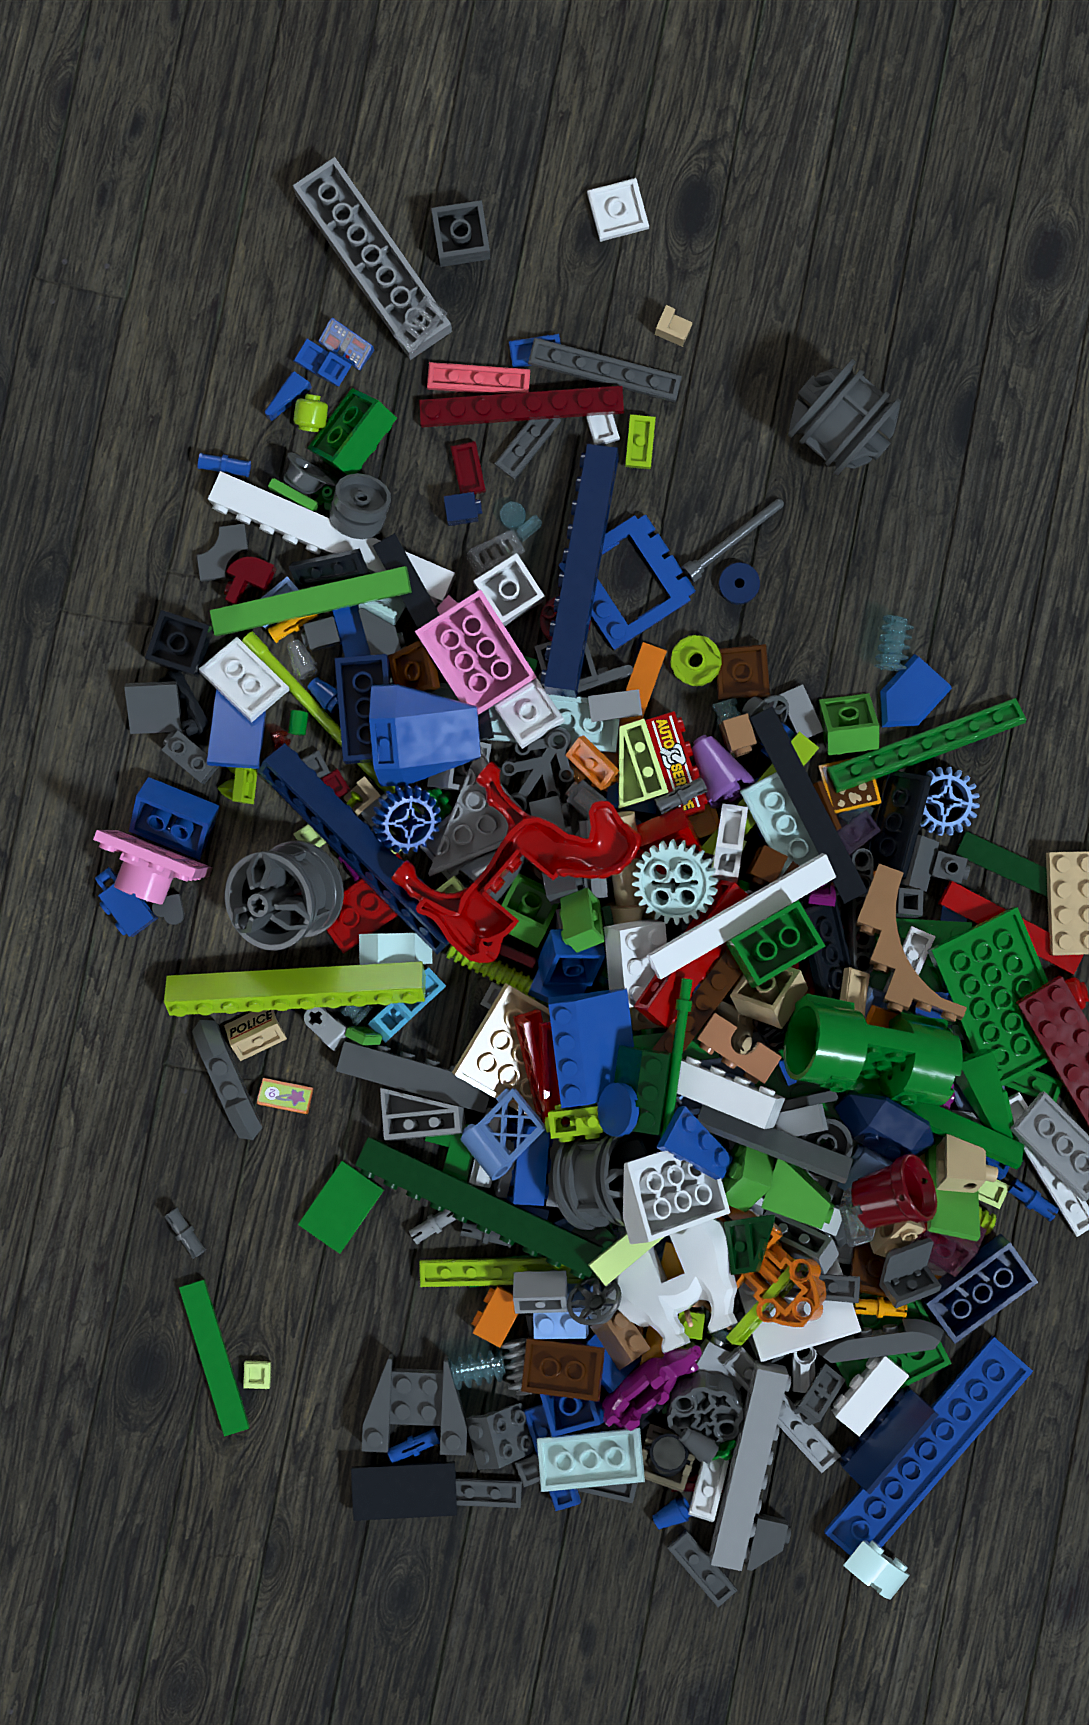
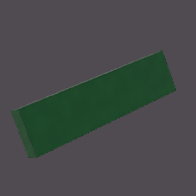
[954,831,1048,898]

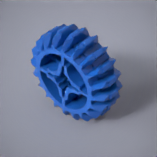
[371,784,441,854]

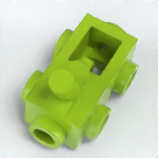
[545,1103,604,1142]

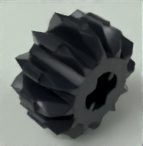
[753,1019,788,1052]

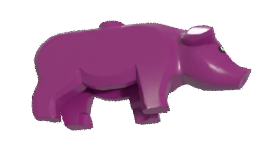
[602,1346,702,1431]

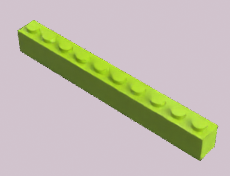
[164,961,426,1017]

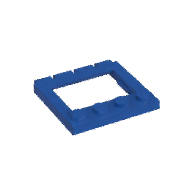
[558,515,696,651]

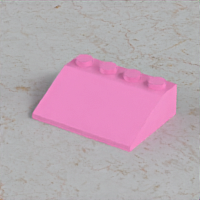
[415,589,537,715]

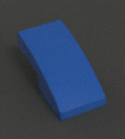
[293,339,352,387]

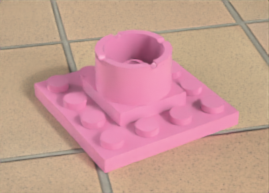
[93,830,213,904]

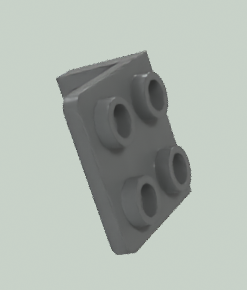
[879,1238,941,1309]
[466,1403,533,1470]

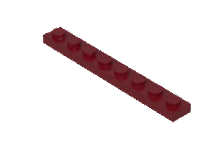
[420,386,624,428]

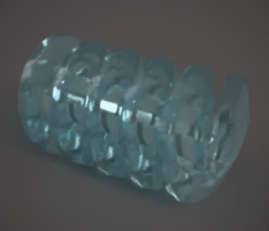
[874,615,914,671]
[450,1348,506,1390]

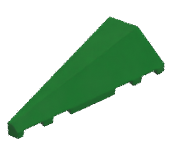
[955,1049,1023,1163]

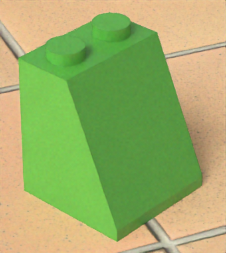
[761,1158,834,1229]

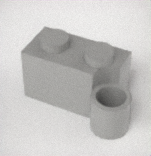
[685,1336,742,1390]

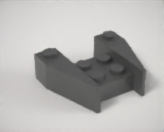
[362,1354,468,1456]

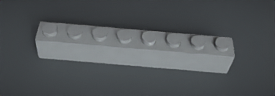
[709,1360,791,1571]

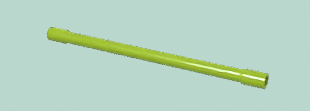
[242,631,422,818]

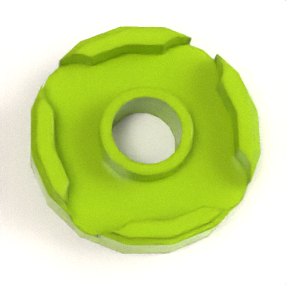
[671,635,722,686]

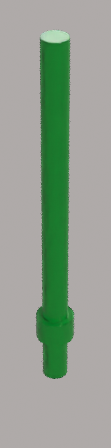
[660,978,693,1138]

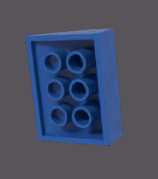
[548,988,634,1108]

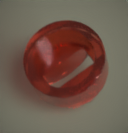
[270,730,291,750]

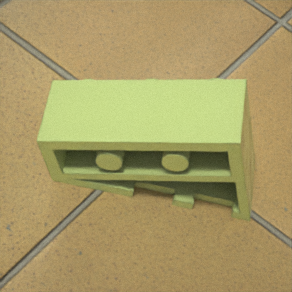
[618,719,668,809]

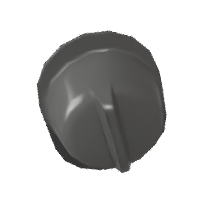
[284,452,340,494]

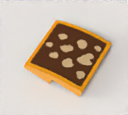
[818,757,882,814]

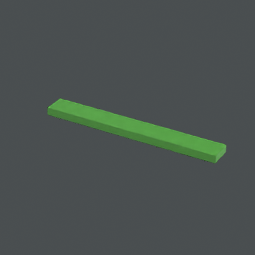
[210,566,412,636]

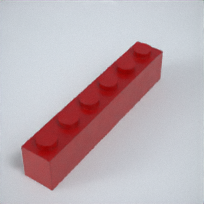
[633,880,749,1028]

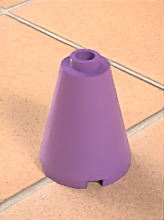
[692,735,755,809]

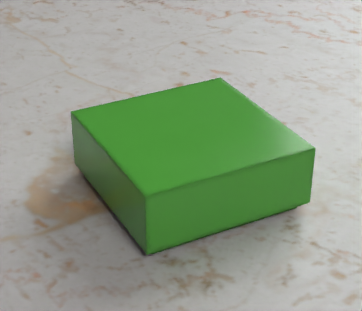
[345,1026,382,1045]

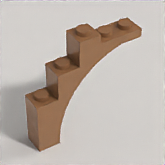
[856,864,967,1022]

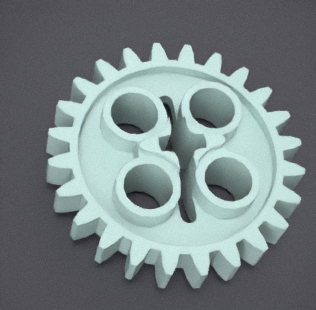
[632,839,718,925]

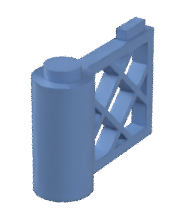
[461,1088,546,1180]

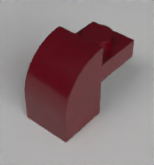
[224,557,277,605]

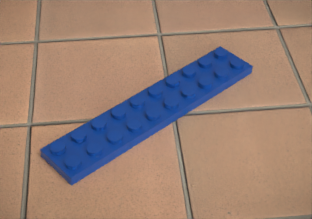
[824,1335,1033,1556]

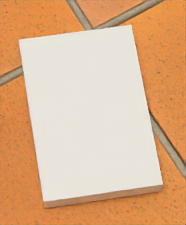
[199,637,289,723]

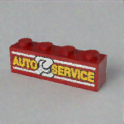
[645,711,708,817]

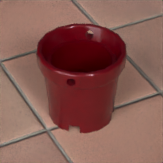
[851,1154,938,1229]

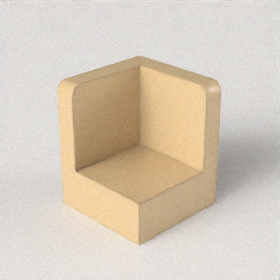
[655,305,692,347]
[344,776,381,817]

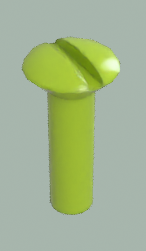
[346,791,363,809]

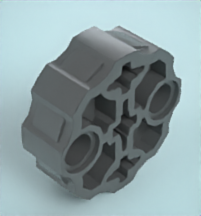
[667,1371,744,1446]

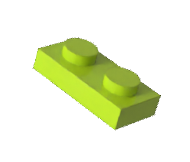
[625,415,656,469]

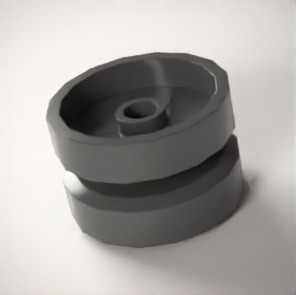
[329,473,391,540]

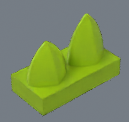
[218,767,258,804]

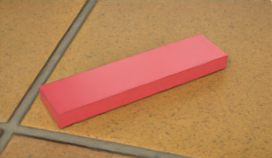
[427,362,530,394]

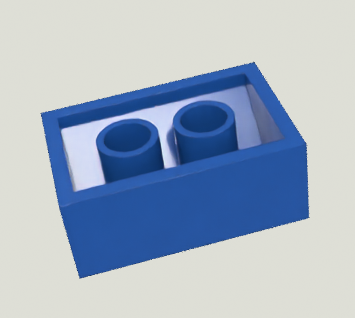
[129,777,219,860]
[503,1121,553,1206]

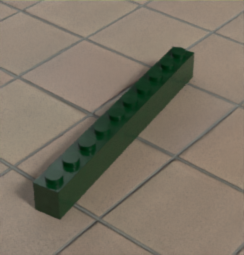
[355,1137,605,1279]

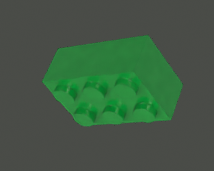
[725,900,825,988]

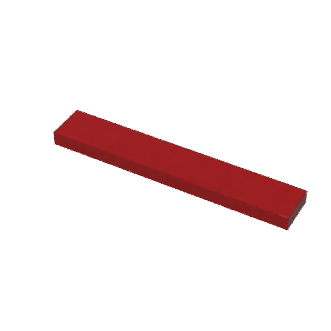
[938,881,1084,975]

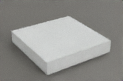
[587,178,649,242]
[494,678,565,749]

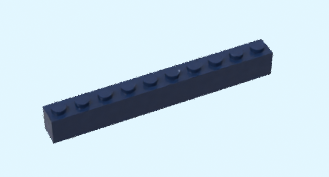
[541,444,619,698]
[257,743,450,955]

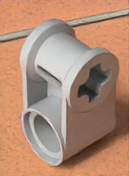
[304,1007,348,1051]

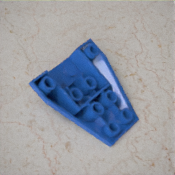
[369,684,481,786]

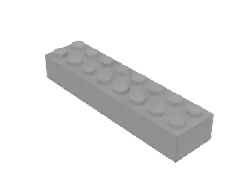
[293,157,452,360]

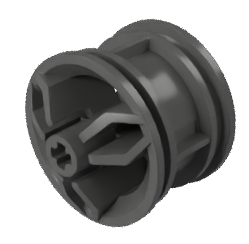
[788,359,901,477]
[225,840,344,950]
[553,1131,661,1230]

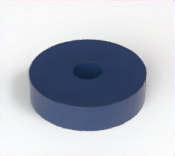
[718,563,760,605]

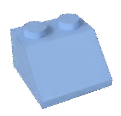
[533,1284,589,1339]

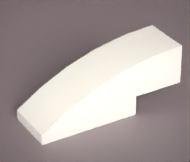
[712,803,748,885]

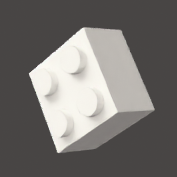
[474,553,545,626]

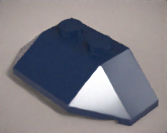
[835,1091,935,1162]

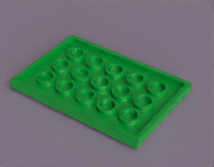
[927,907,1049,1086]

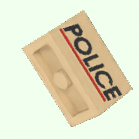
[224,1010,287,1061]

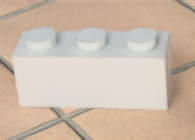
[832,1356,909,1437]

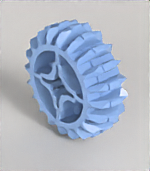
[920,767,980,836]

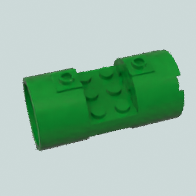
[783,994,963,1106]

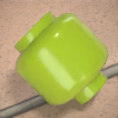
[293,394,328,432]

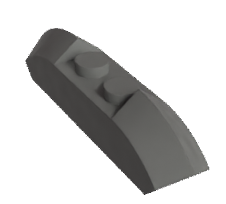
[192,1020,263,1140]
[813,1319,944,1363]

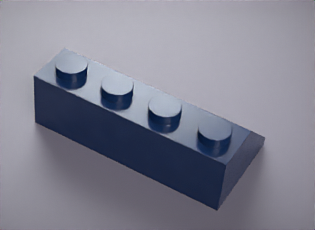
[839,1386,938,1494]

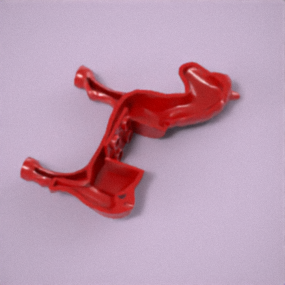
[391,761,645,963]

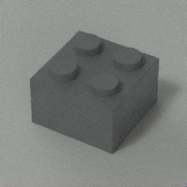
[431,200,490,267]

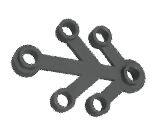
[502,727,574,811]

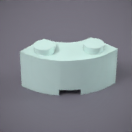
[359,933,432,965]
[843,1540,910,1600]

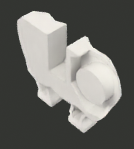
[605,1218,738,1353]

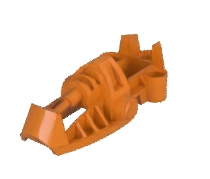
[716,1206,826,1327]

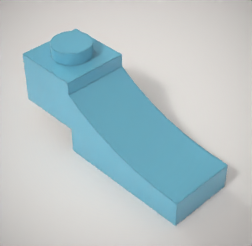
[368,967,446,1043]

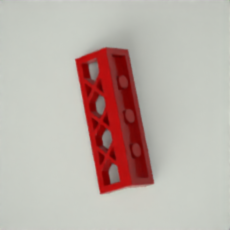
[513,1009,543,1118]

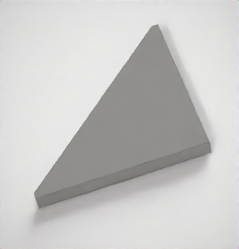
[428,747,508,876]

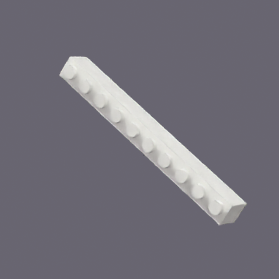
[208,471,456,606]

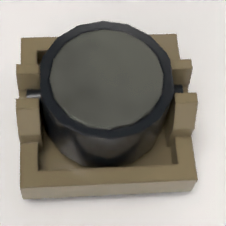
[642,1424,695,1492]

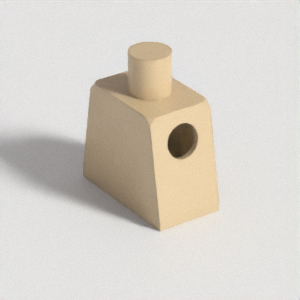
[936,1134,998,1193]

